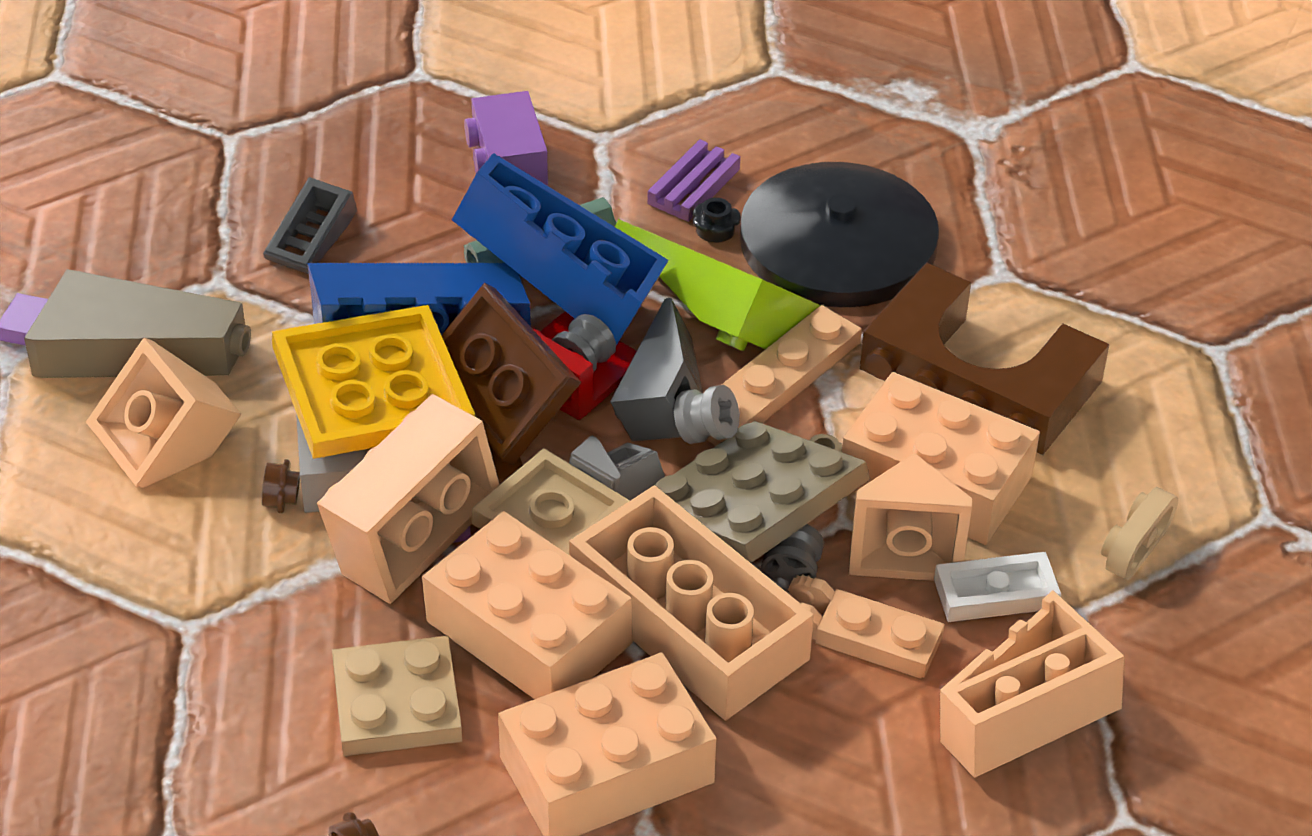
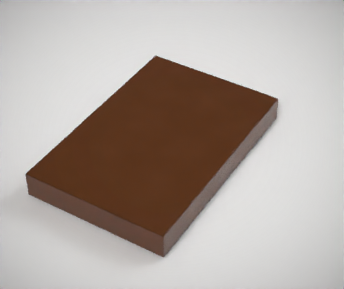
[442,283,581,465]

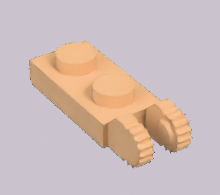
[788,574,945,679]

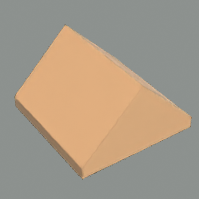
[849,453,972,581]

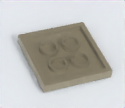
[655,421,870,563]

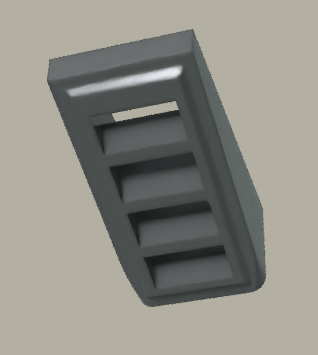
[263,177,357,274]

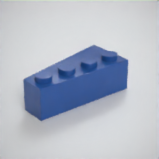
[452,153,669,345]
[308,263,531,336]

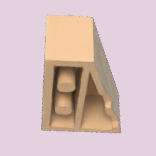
[940,590,1124,778]

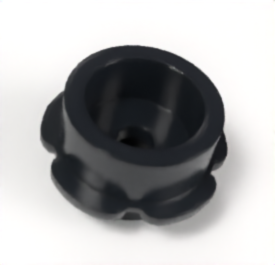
[692,198,741,243]

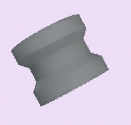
[674,385,740,444]

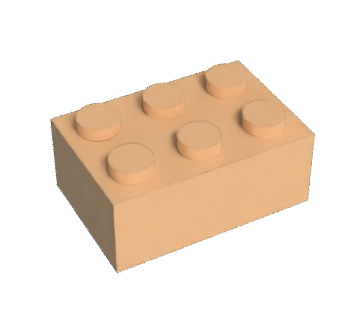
[842,372,1040,545]
[317,394,499,604]
[422,511,633,699]
[498,652,717,836]

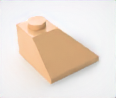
[86,338,242,488]

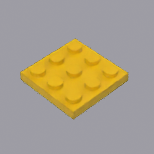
[272,305,475,459]

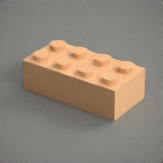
[569,485,814,721]

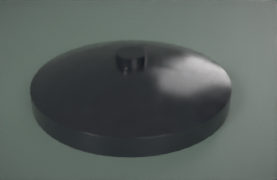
[740,162,939,308]

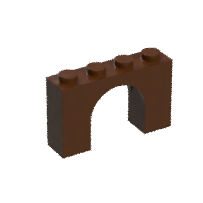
[860,262,1109,455]

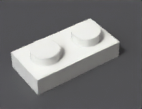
[934,552,1061,622]

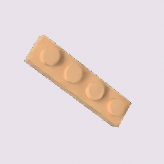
[707,305,862,446]

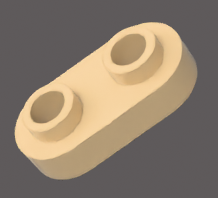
[1101,487,1178,580]

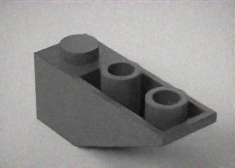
[610,298,703,442]

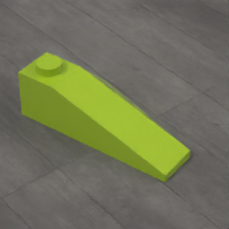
[615,219,821,351]

